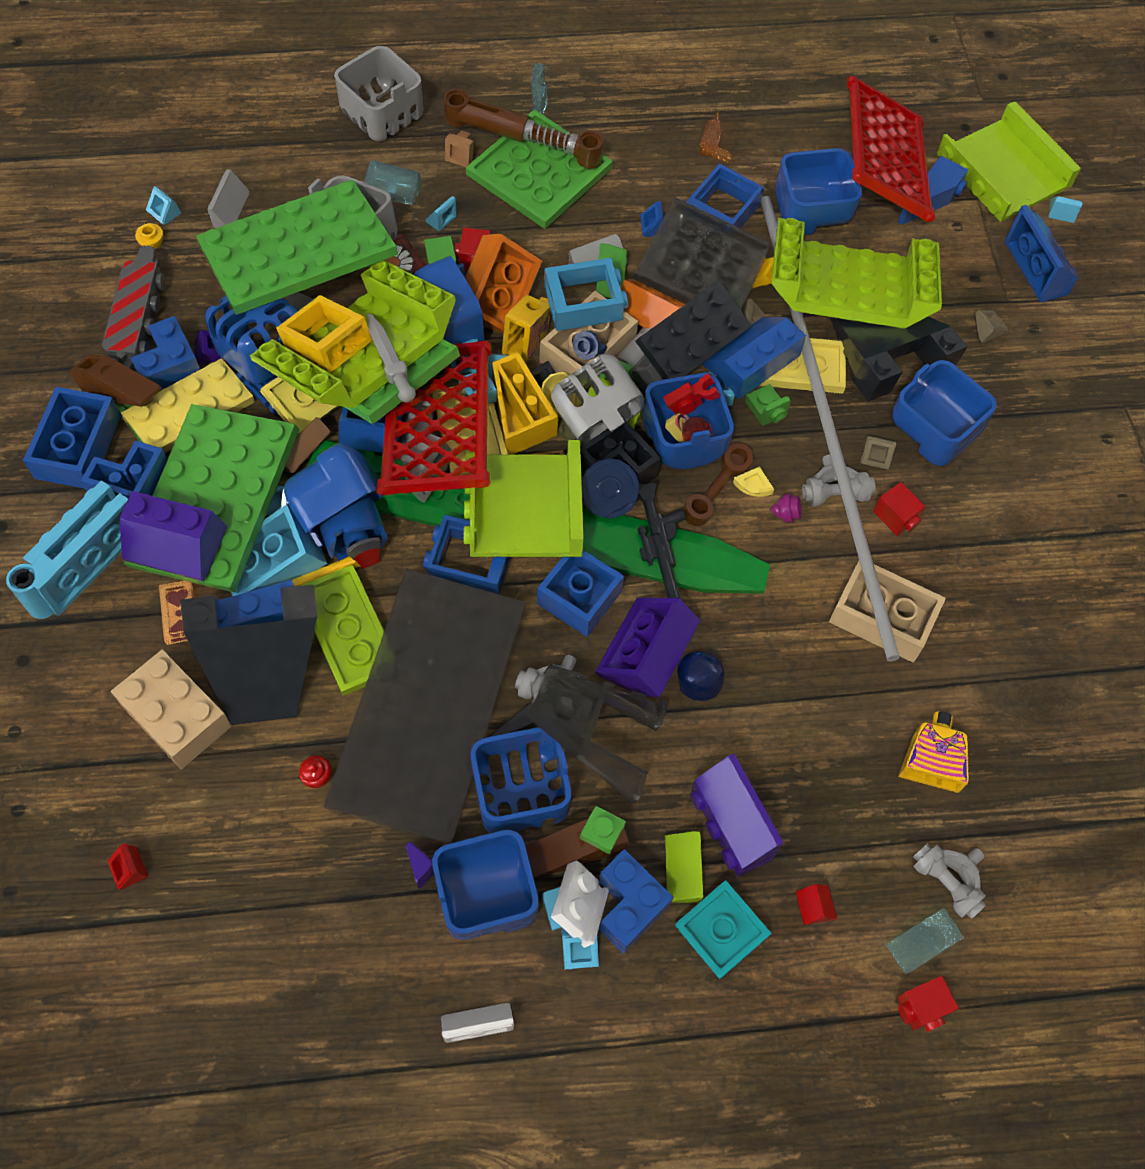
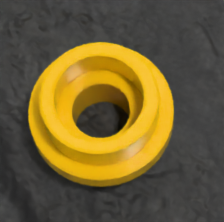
[135,223,164,249]

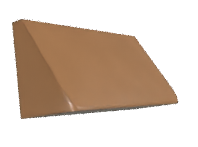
[283,417,330,473]

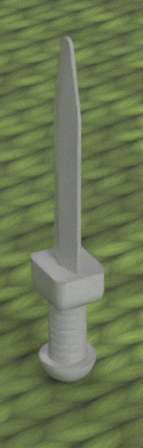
[367,314,416,402]

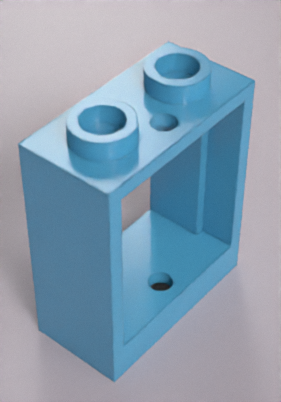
[544,258,628,331]

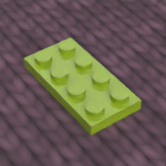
[300,564,401,696]

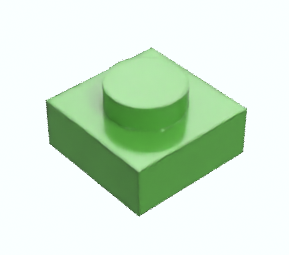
[580,806,626,854]

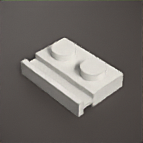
[551,860,609,948]

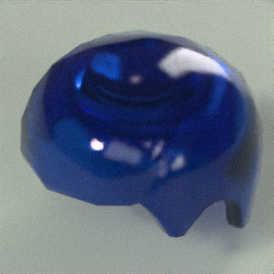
[677,651,725,701]

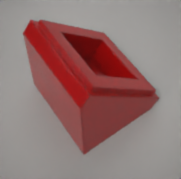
[107,843,148,890]
[795,884,837,925]

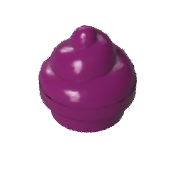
[770,493,802,523]

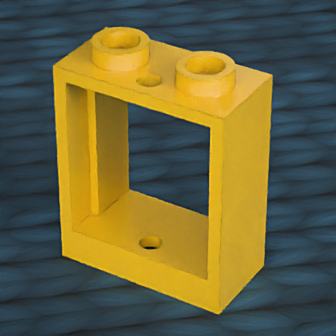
[276,295,373,373]

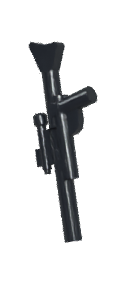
[637,482,686,598]

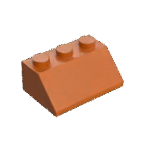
[465,234,542,334]
[620,278,688,330]

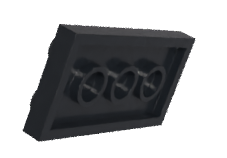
[635,280,752,380]

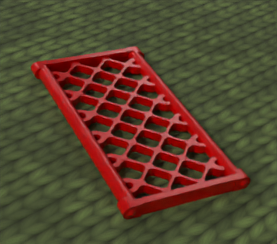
[847,76,935,222]
[377,341,491,495]

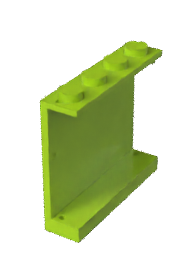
[937,101,1081,222]
[464,440,583,557]

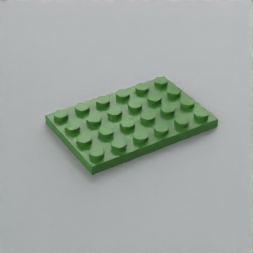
[196,180,398,315]
[124,404,299,593]

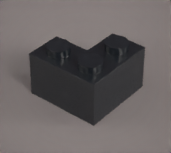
[580,418,661,484]

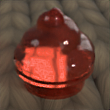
[682,417,711,442]

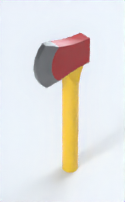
[292,537,380,587]

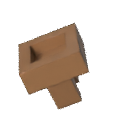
[445,131,474,167]

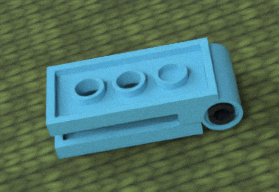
[6,480,128,619]

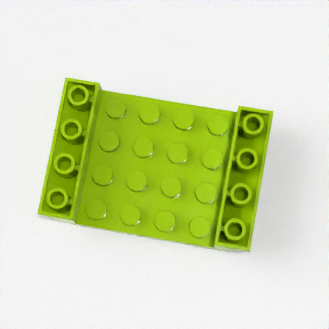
[771,218,942,328]
[250,260,456,408]

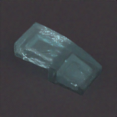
[531,63,547,115]
[886,908,964,975]

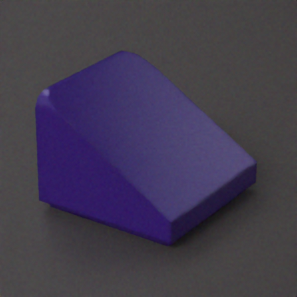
[194,330,225,364]
[405,842,434,889]

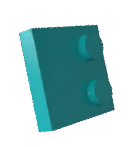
[675,880,772,980]

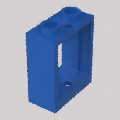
[683,163,764,245]
[423,515,511,598]

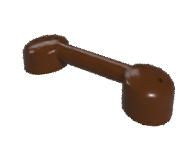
[682,443,753,526]

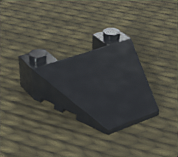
[830,316,968,402]
[180,585,318,725]

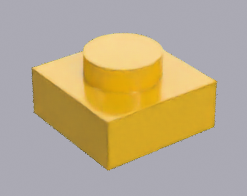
[746,257,774,289]

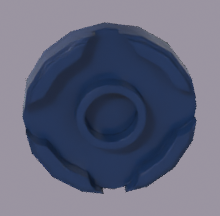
[581,458,640,519]

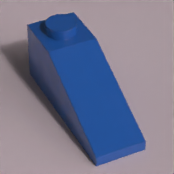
[898,156,968,225]

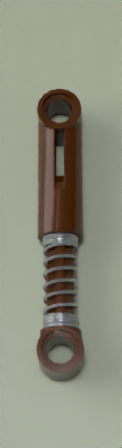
[444,88,604,169]

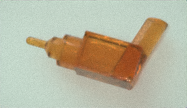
[699,112,732,164]

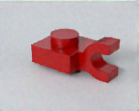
[663,373,721,415]

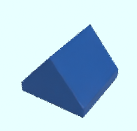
[640,200,665,237]

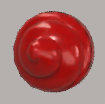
[299,755,332,788]

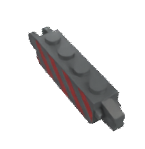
[102,245,166,371]

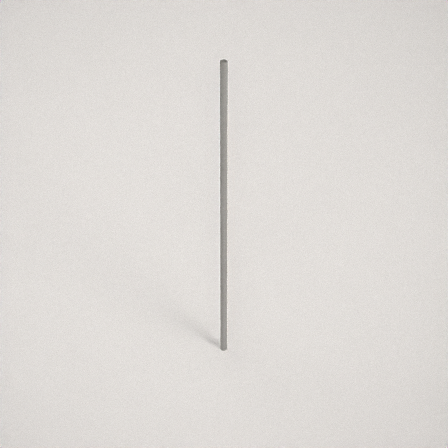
[761,196,900,662]

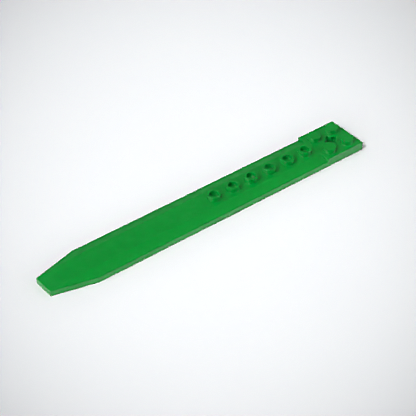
[307,440,770,594]

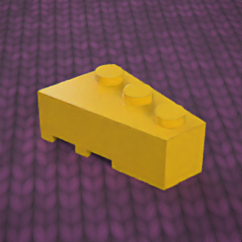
[492,352,558,455]

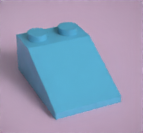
[231,504,327,596]

